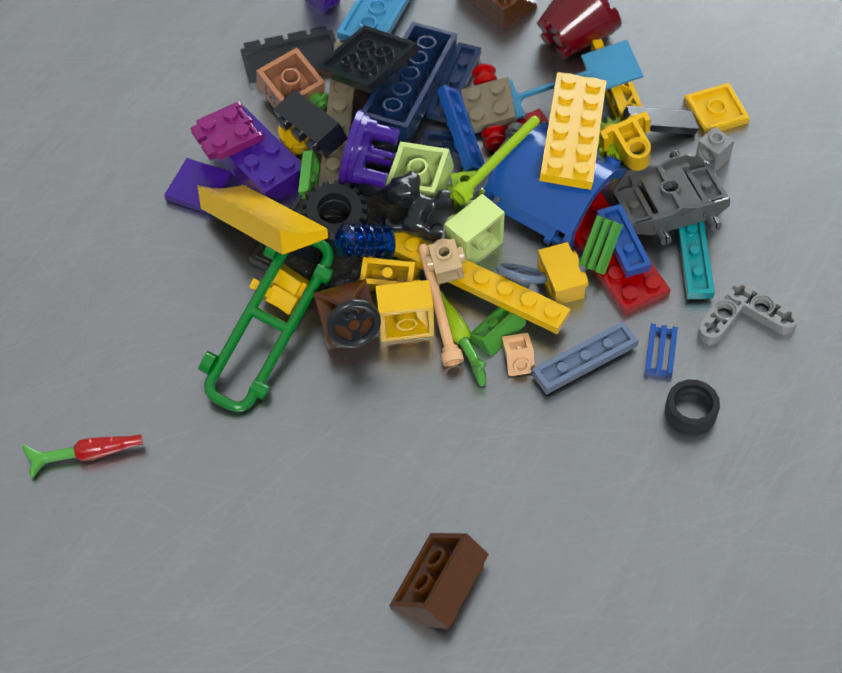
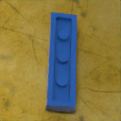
[437,85,485,172]

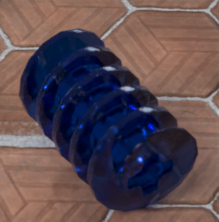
[335,223,396,258]

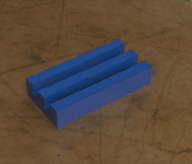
[644,323,678,378]

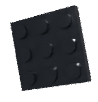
[316,25,419,94]

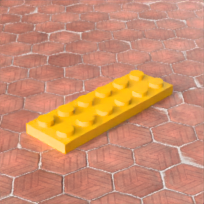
[539,72,606,190]

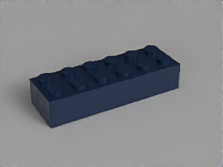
[362,21,457,147]

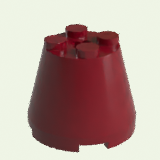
[537,0,622,59]

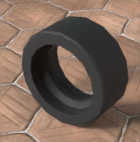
[665,379,720,435]

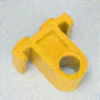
[600,111,651,171]

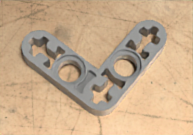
[698,281,799,345]

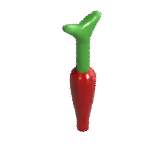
[22,434,143,479]

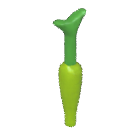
[440,291,487,386]

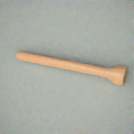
[418,243,464,367]

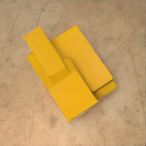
[249,263,310,315]

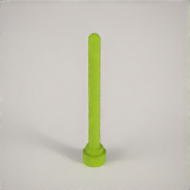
[450,116,540,205]

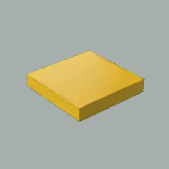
[683,83,750,136]

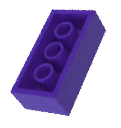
[216,107,302,203]

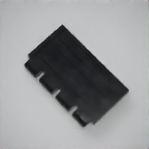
[240,26,336,90]

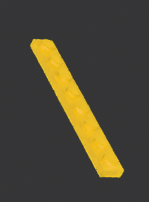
[373,226,571,334]

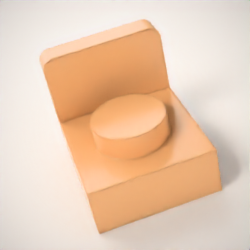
[502,333,535,376]

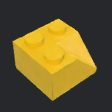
[375,280,434,342]

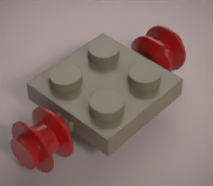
[461,63,517,152]

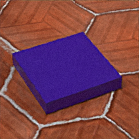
[164,158,232,215]

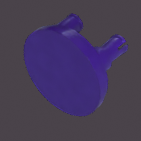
[338,110,400,189]

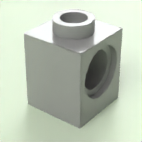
[695,127,735,172]

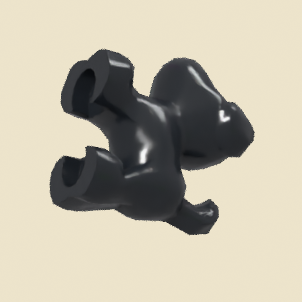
[384,171,451,242]

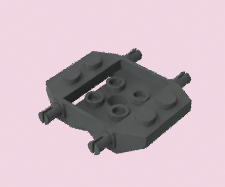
[612,150,730,245]

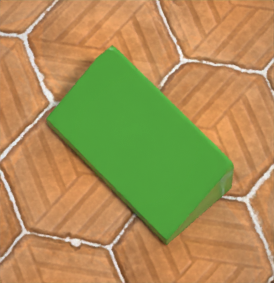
[469,307,526,356]

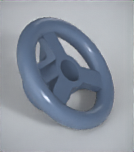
[496,263,547,289]

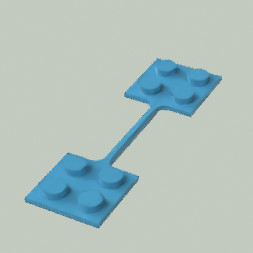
[479,39,643,133]

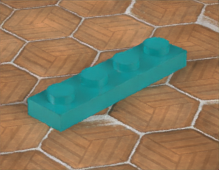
[677,221,715,299]

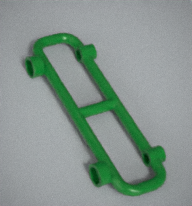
[198,240,334,412]

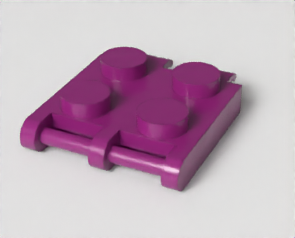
[190,102,264,161]

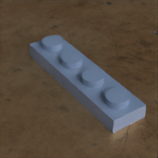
[532,321,639,395]

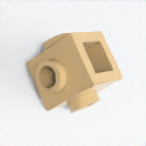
[426,239,466,284]

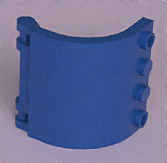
[483,121,627,249]

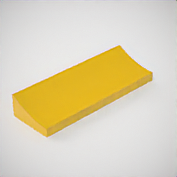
[197,185,328,255]

